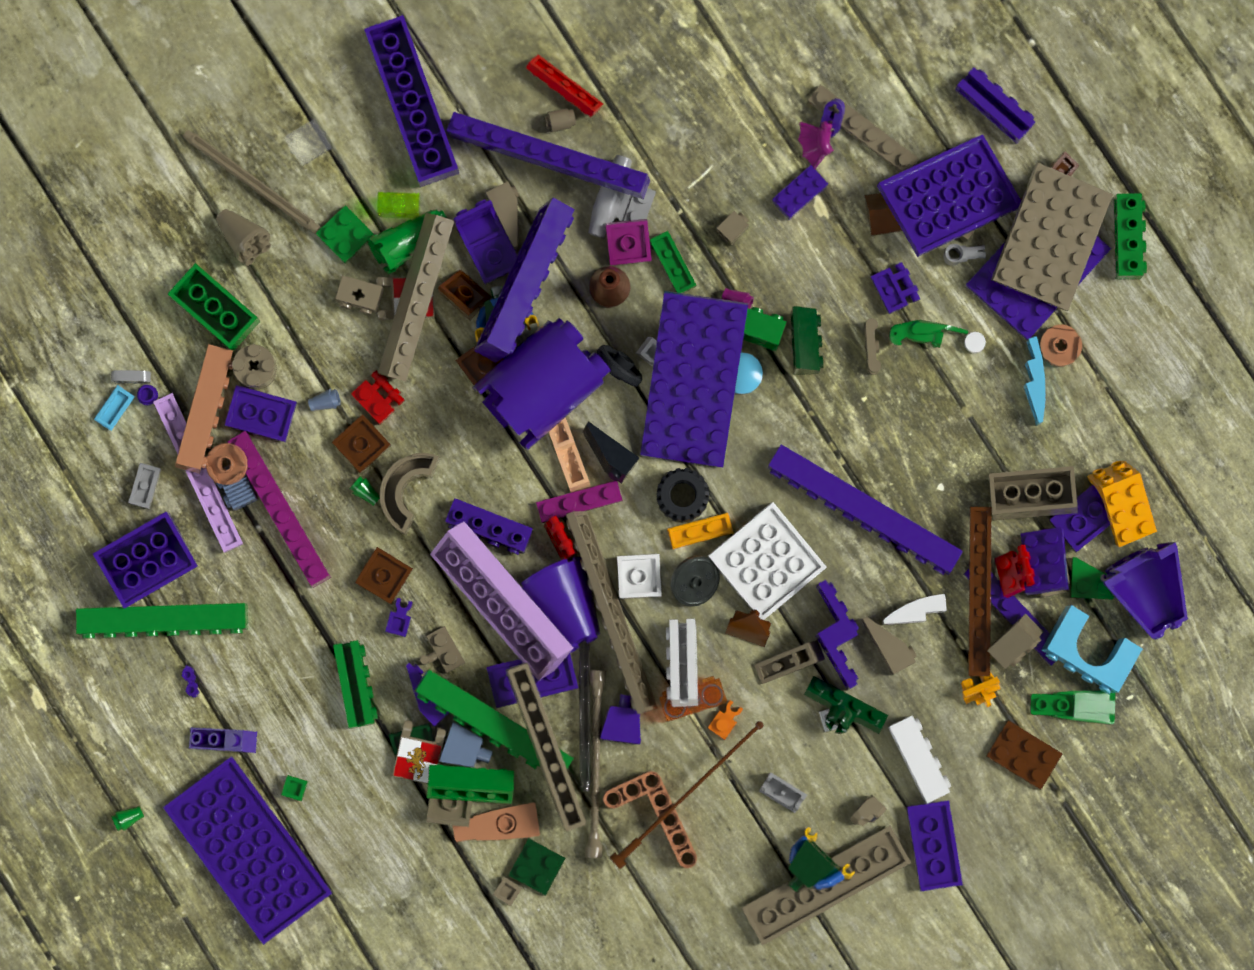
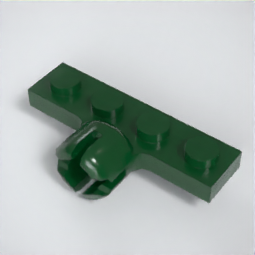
[804,676,888,734]

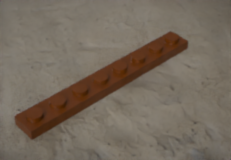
[968,507,992,677]

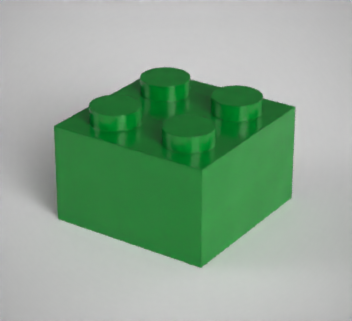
[743,307,787,352]

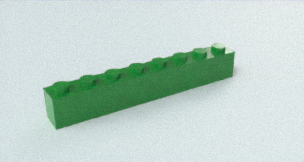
[76,603,248,639]
[414,669,574,770]

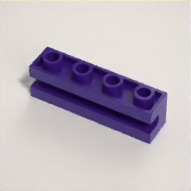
[955,67,1036,144]

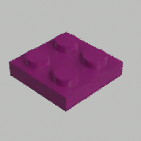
[606,219,652,265]

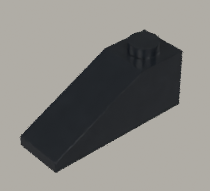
[582,421,639,484]

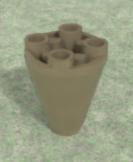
[216,209,271,266]

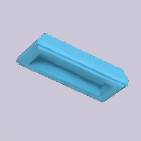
[94,385,135,431]

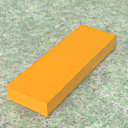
[667,513,734,549]

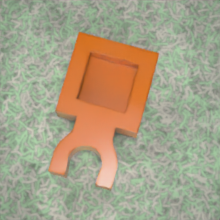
[708,700,743,740]

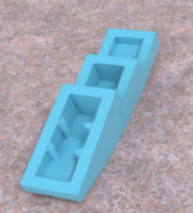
[1023,336,1045,426]

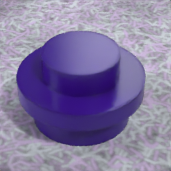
[137,384,158,406]

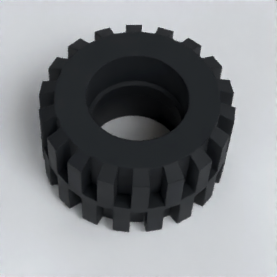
[656,468,709,523]

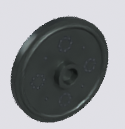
[671,555,720,607]

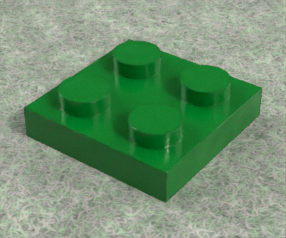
[316,205,375,264]

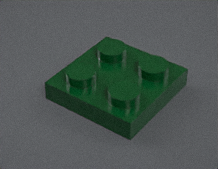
[508,838,566,896]

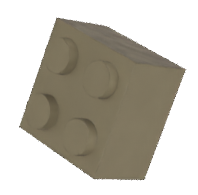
[987,614,1043,669]

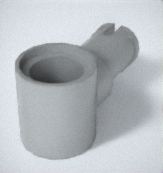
[943,244,986,266]

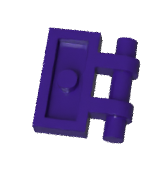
[871,262,921,314]

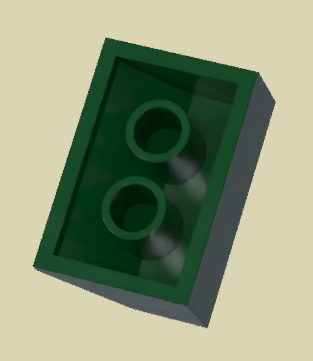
[790,306,824,375]

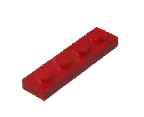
[526,54,603,117]

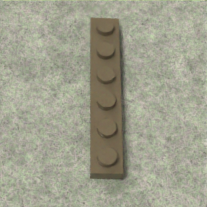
[808,84,919,172]

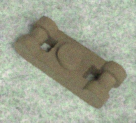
[864,318,881,375]

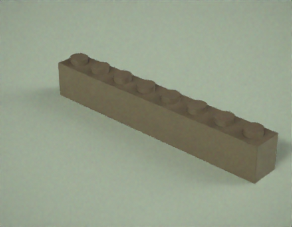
[378,213,454,382]
[505,663,586,832]

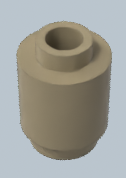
[544,108,576,132]

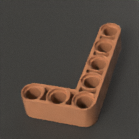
[603,771,697,868]

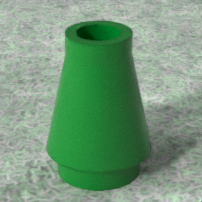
[349,476,380,506]
[111,806,144,831]

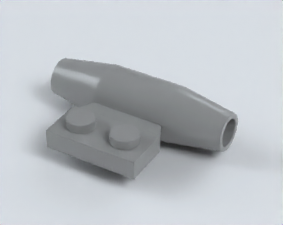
[588,155,656,239]

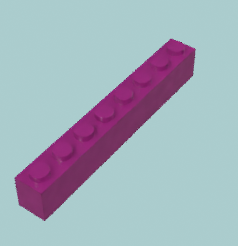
[227,431,332,588]

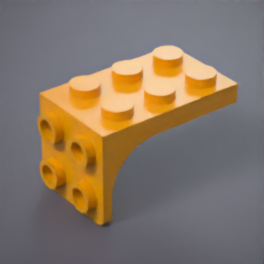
[1087,461,1157,547]

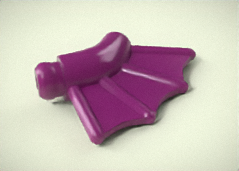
[797,121,834,169]

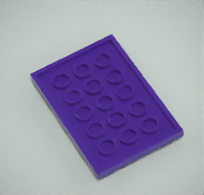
[877,134,1021,257]
[966,236,1111,340]

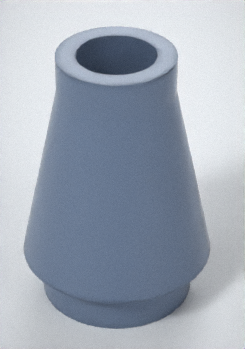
[308,389,341,411]

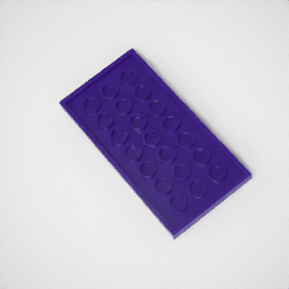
[640,291,748,467]
[163,756,332,945]

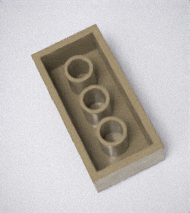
[989,466,1078,520]

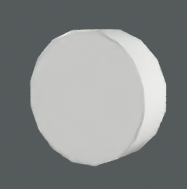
[964,332,986,354]

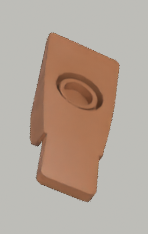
[453,803,540,842]

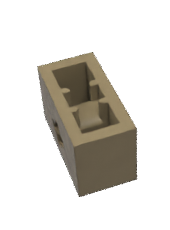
[335,275,384,315]

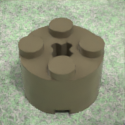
[232,344,277,389]

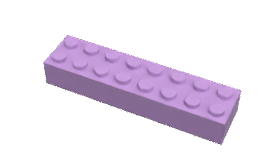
[430,522,573,681]

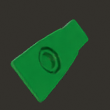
[1030,691,1115,724]

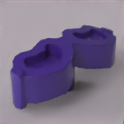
[182,666,200,698]

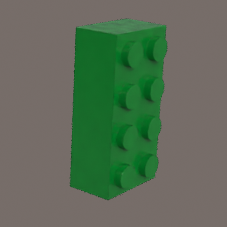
[168,263,261,352]

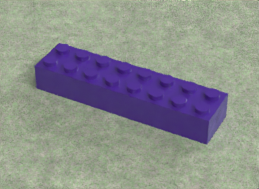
[364,15,459,188]
[474,198,575,362]

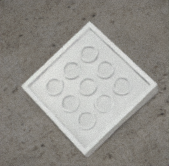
[706,502,827,620]

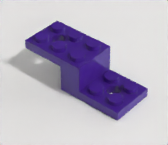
[816,580,859,691]

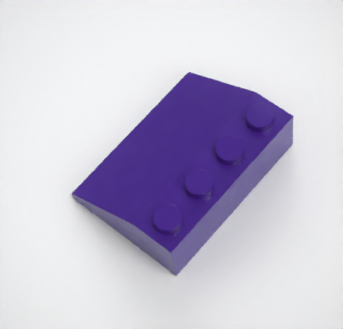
[93,512,198,609]

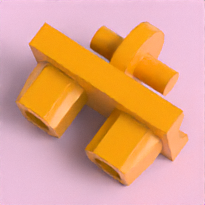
[961,672,1000,708]

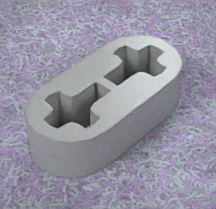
[111,370,151,384]

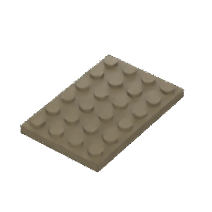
[991,163,1113,311]

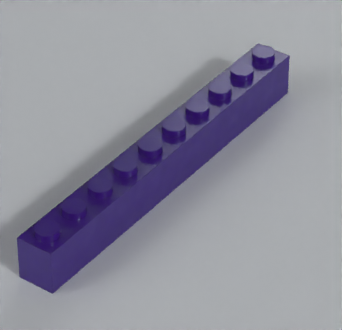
[446,112,651,200]
[768,444,963,575]

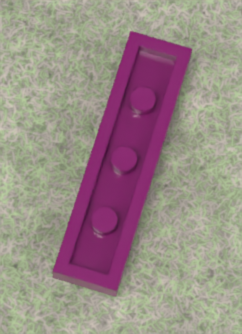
[536,481,623,523]

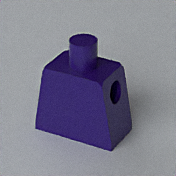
[600,695,641,745]

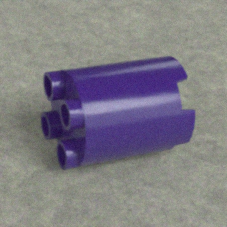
[472,318,611,450]

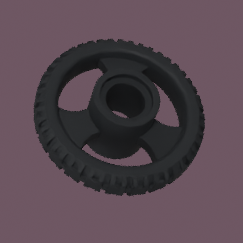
[597,345,643,386]

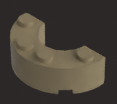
[380,453,440,536]

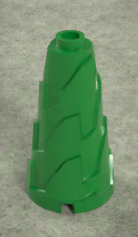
[367,209,447,274]

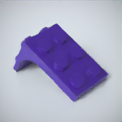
[454,200,517,285]

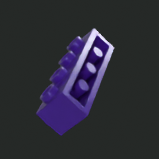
[445,498,533,555]

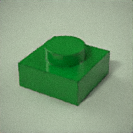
[281,775,308,801]

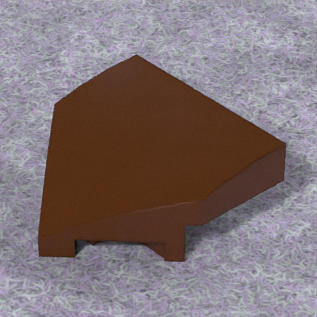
[725,610,771,648]

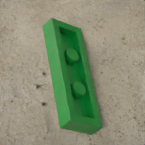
[649,231,697,294]

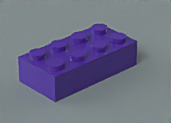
[772,165,828,220]

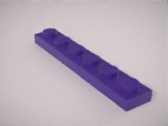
[963,569,1056,666]

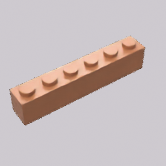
[175,344,234,474]

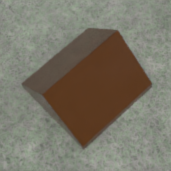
[864,193,902,236]
[438,269,492,320]

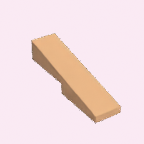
[549,417,591,493]

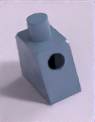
[440,723,493,768]

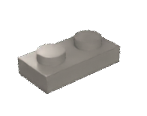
[128,463,161,509]

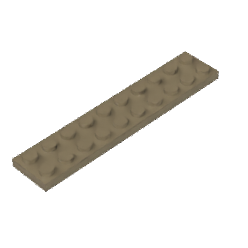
[566,511,658,714]

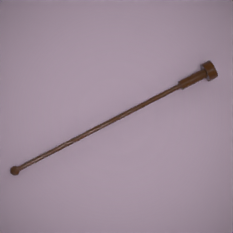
[609,721,764,870]

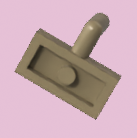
[420,626,465,673]

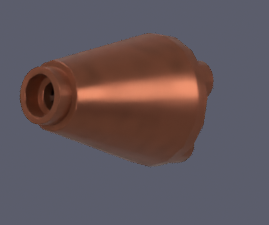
[589,266,631,308]

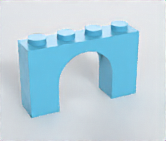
[1041,605,1142,694]

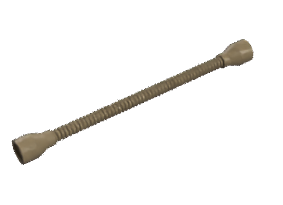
[585,670,606,858]

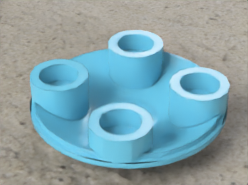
[735,353,763,394]

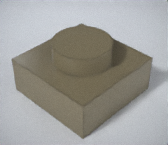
[493,877,522,906]

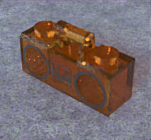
[659,676,727,722]

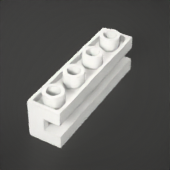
[666,619,698,707]
[888,716,951,804]

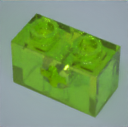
[377,192,421,218]

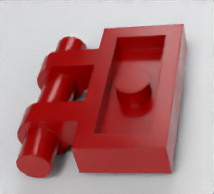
[351,370,405,425]
[543,516,575,560]
[994,545,1035,598]

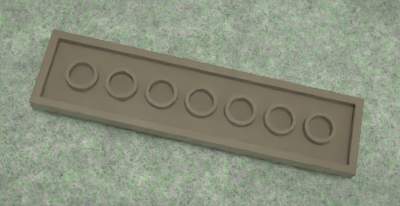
[742,826,911,946]

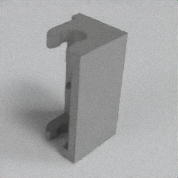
[759,773,807,813]

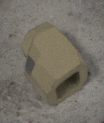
[850,794,887,826]

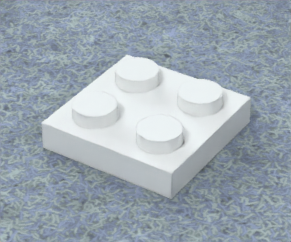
[617,554,662,599]

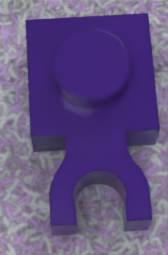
[385,598,413,638]

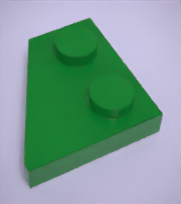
[1070,557,1114,600]

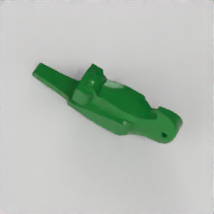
[889,320,968,348]

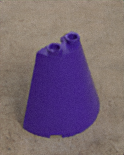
[1101,542,1188,640]
[521,557,601,653]

